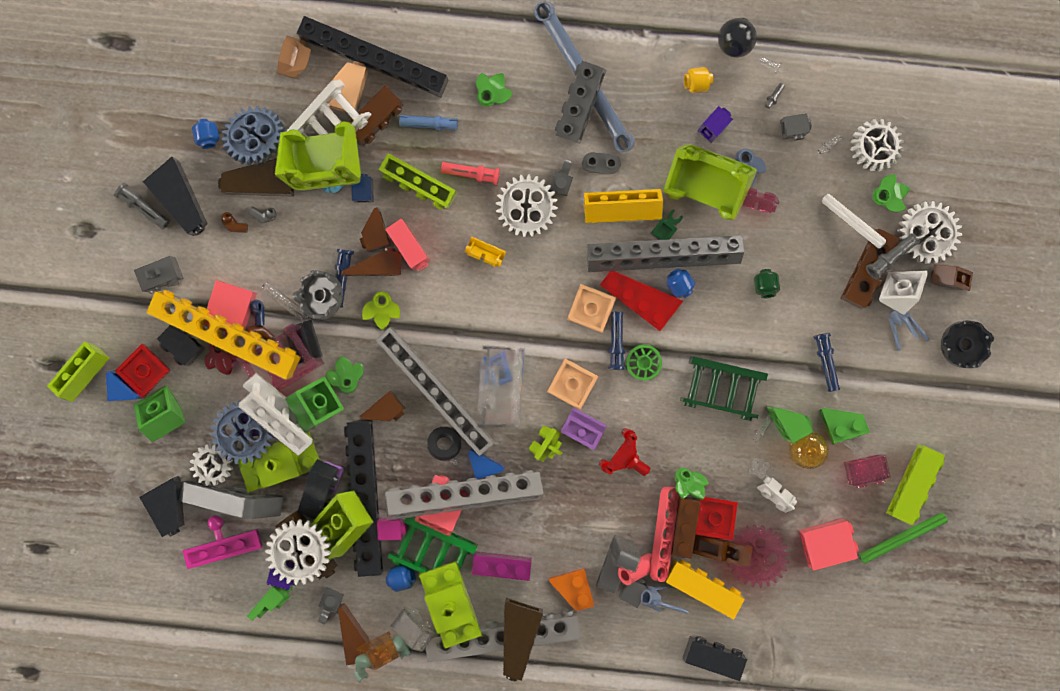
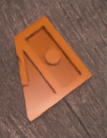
[549,568,595,611]

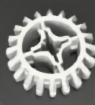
[850,119,904,172]

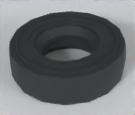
[427,426,461,461]

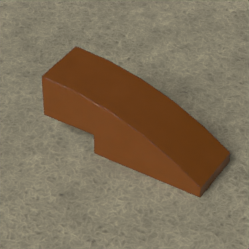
[692,534,753,566]

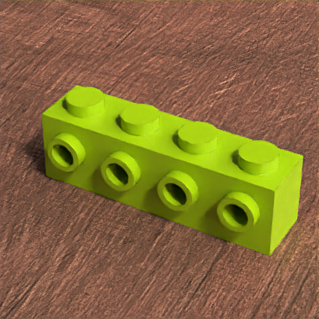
[379,153,457,211]
[886,444,945,526]

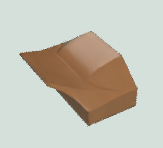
[277,36,311,79]

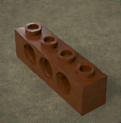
[840,229,900,309]

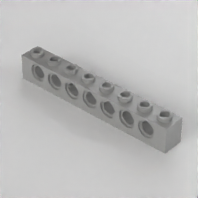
[376,327,495,456]
[384,470,544,520]
[424,610,581,662]

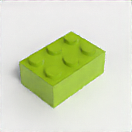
[309,491,373,559]

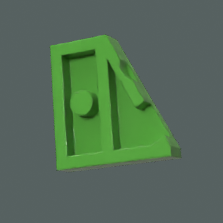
[819,408,870,445]

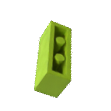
[47,341,109,402]

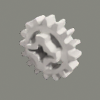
[190,444,233,486]

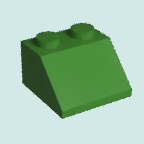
[134,385,185,442]
[765,406,813,443]

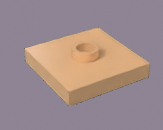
[567,284,616,333]
[547,358,599,410]

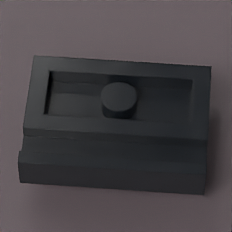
[284,320,323,365]

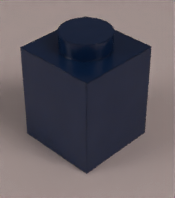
[351,174,374,203]

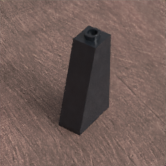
[142,156,208,236]

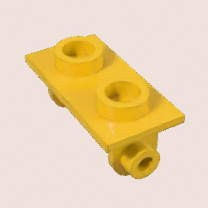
[464,236,506,268]

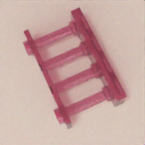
[232,324,325,392]

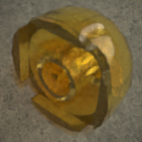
[788,432,829,469]

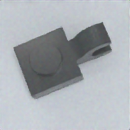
[549,160,573,196]
[318,587,344,625]

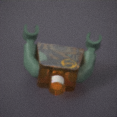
[353,631,411,683]

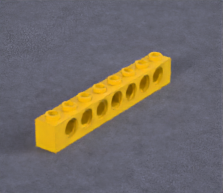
[146,290,301,379]

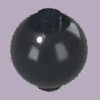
[718,18,757,58]

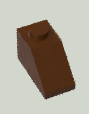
[360,207,391,252]
[931,264,973,291]
[360,391,406,421]

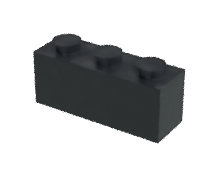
[297,459,339,519]
[683,636,747,681]

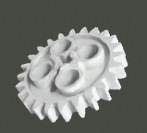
[496,174,558,237]
[897,201,962,264]
[265,519,331,585]

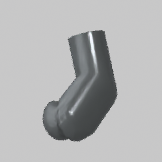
[247,206,277,223]

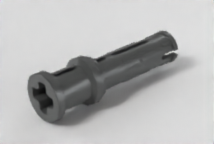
[114,183,170,230]
[866,233,920,280]

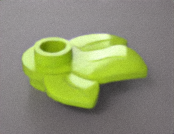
[362,291,400,330]

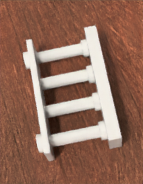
[287,80,371,137]
[239,372,312,455]

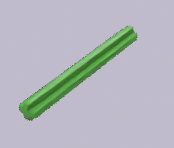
[859,513,948,564]

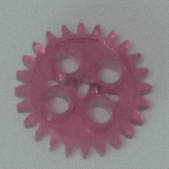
[728,524,790,588]

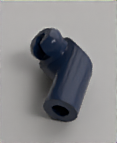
[250,299,265,326]

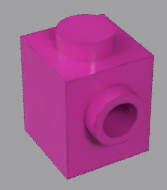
[377,518,406,540]

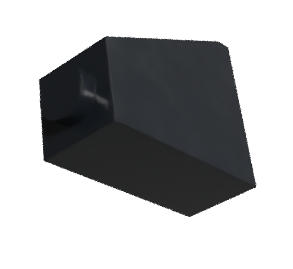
[139,476,185,537]

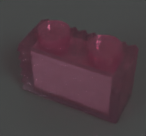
[844,454,891,488]

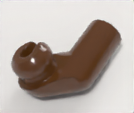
[222,212,248,233]
[246,325,275,341]

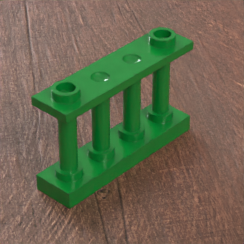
[388,516,478,573]

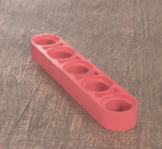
[650,486,679,582]

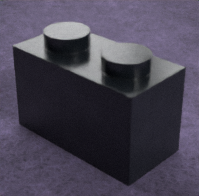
[157,325,205,366]

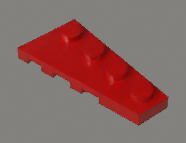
[600,271,683,331]

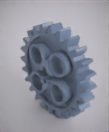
[222,106,285,166]
[210,401,275,464]

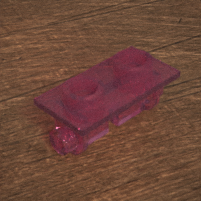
[742,187,779,213]

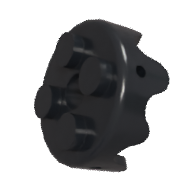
[941,320,994,368]

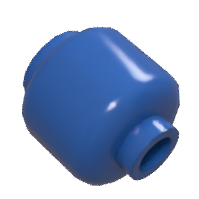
[192,119,220,149]
[666,268,695,298]
[386,565,416,592]

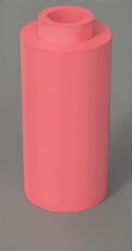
[618,553,652,585]

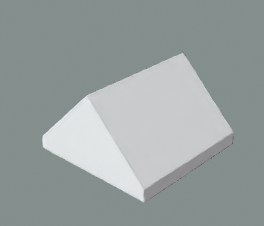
[879,271,928,315]

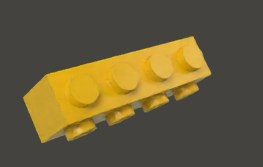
[584,189,663,223]
[665,559,745,620]

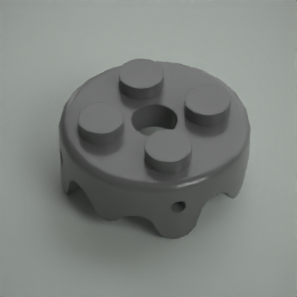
[293,270,343,320]

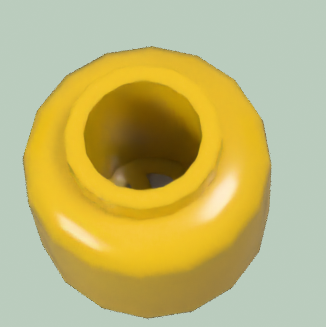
[684,67,713,93]

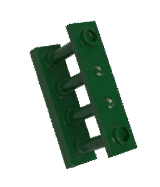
[680,356,768,421]

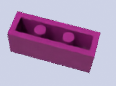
[472,551,532,581]

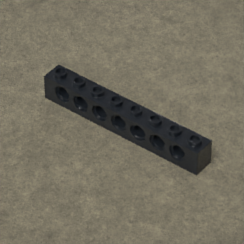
[296,16,449,98]
[344,420,383,577]

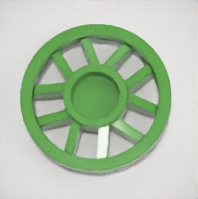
[626,345,662,380]

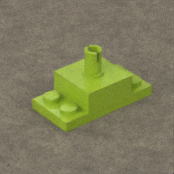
[238,431,319,493]
[419,561,482,648]

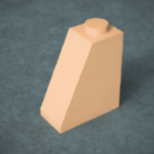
[329,61,369,113]

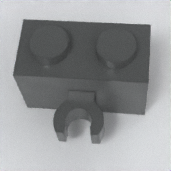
[134,256,184,294]

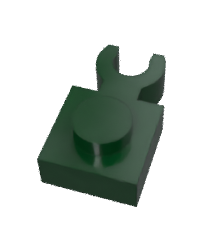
[650,209,683,240]

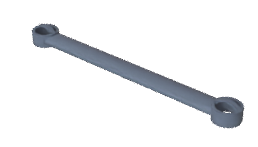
[534,1,635,152]

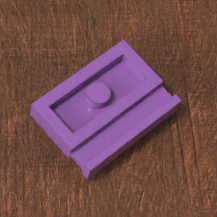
[560,407,607,450]

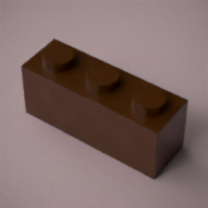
[349,85,403,146]
[671,496,701,559]

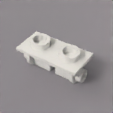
[757,476,797,513]

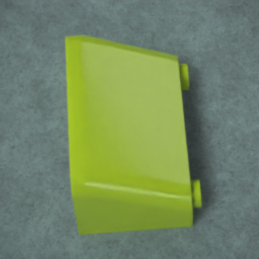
[275,122,361,191]
[663,144,757,220]

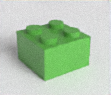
[285,376,344,432]

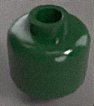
[754,269,780,299]

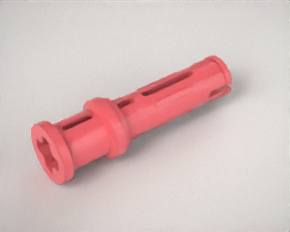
[441,162,500,185]

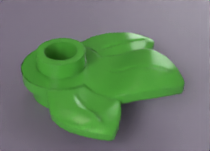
[476,73,513,107]
[872,174,910,212]
[326,356,364,393]
[675,468,708,500]

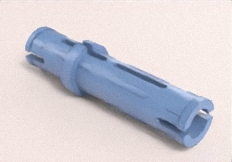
[399,115,458,131]

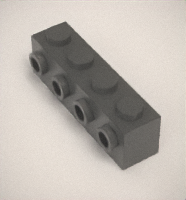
[555,61,607,144]

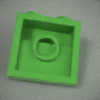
[247,585,293,621]

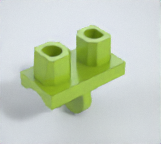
[529,426,563,462]

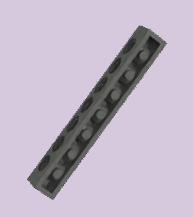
[587,235,744,272]

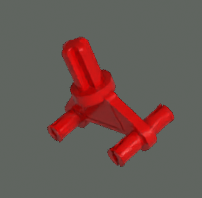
[599,428,651,476]

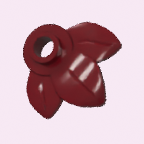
[204,344,243,375]

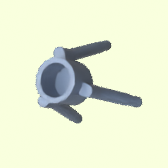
[888,310,929,351]
[641,584,689,614]

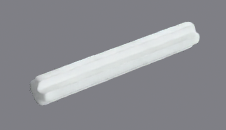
[822,194,886,249]

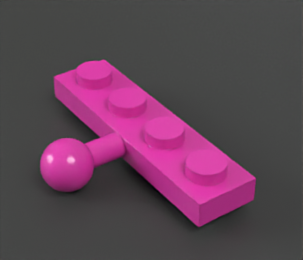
[182,515,263,569]

